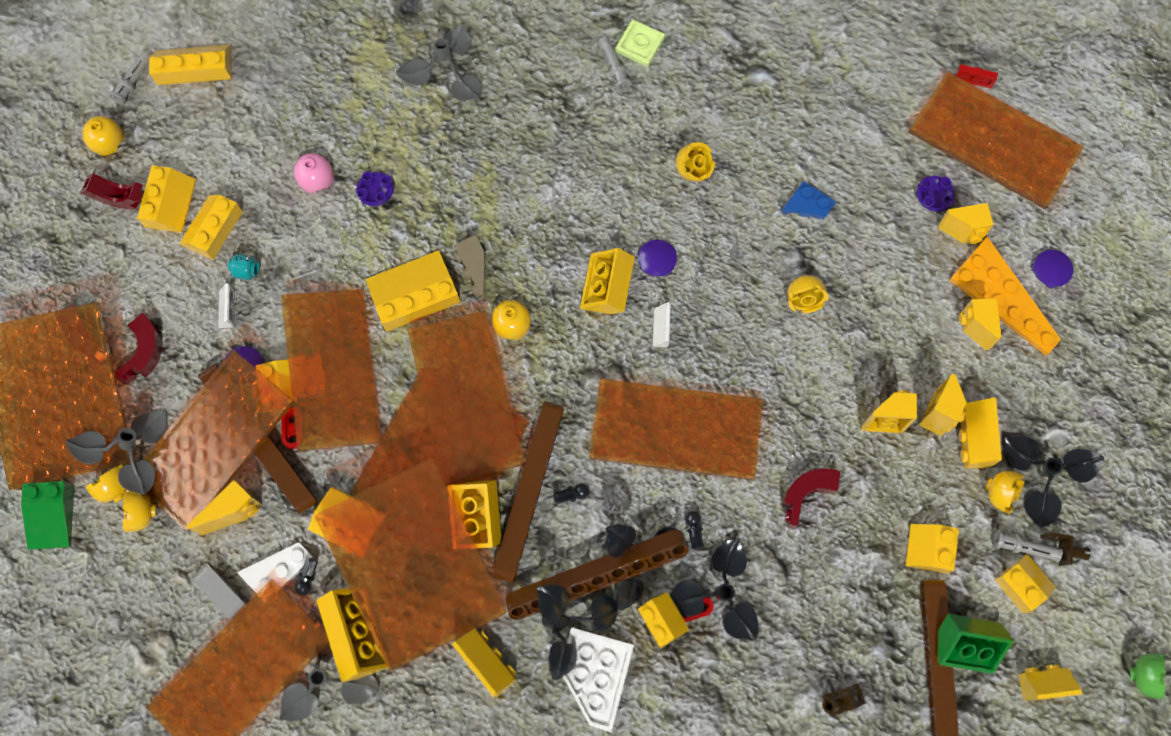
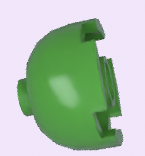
[1130,653,1165,699]

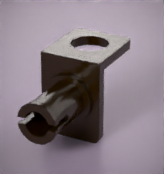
[1040,532,1091,567]
[822,683,866,716]

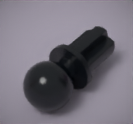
[553,483,590,504]
[685,511,704,550]
[294,557,318,596]

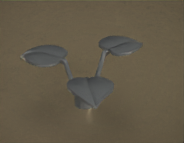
[396,24,482,101]
[66,411,167,494]
[280,618,379,721]

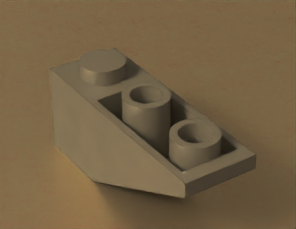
[453,235,486,301]

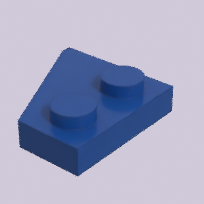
[782,181,836,219]

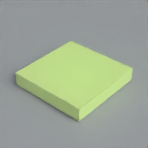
[615,19,666,67]

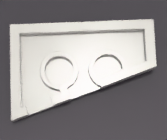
[237,542,314,603]

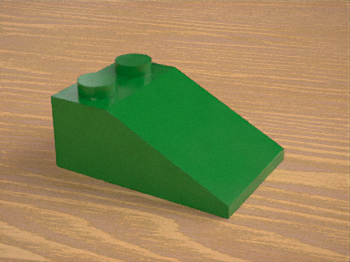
[21,481,74,550]

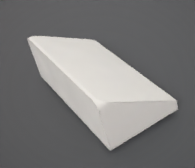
[218,283,235,328]
[653,303,671,347]

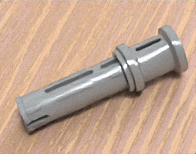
[598,37,632,91]
[108,51,150,105]
[993,530,1063,562]

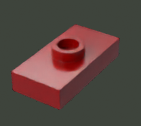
[954,64,998,89]

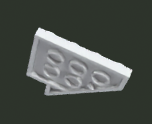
[547,628,634,732]

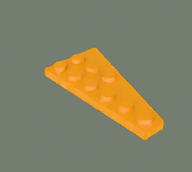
[949,237,1061,356]

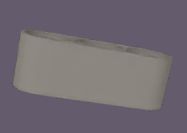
[191,562,249,621]

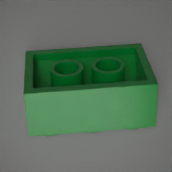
[938,614,1014,674]

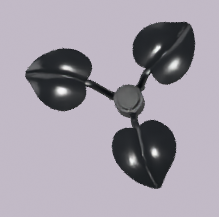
[1003,436,1104,528]
[606,524,678,611]
[669,539,759,640]
[536,584,618,680]

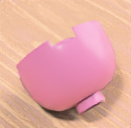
[294,153,334,193]

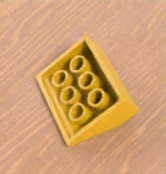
[366,250,460,332]

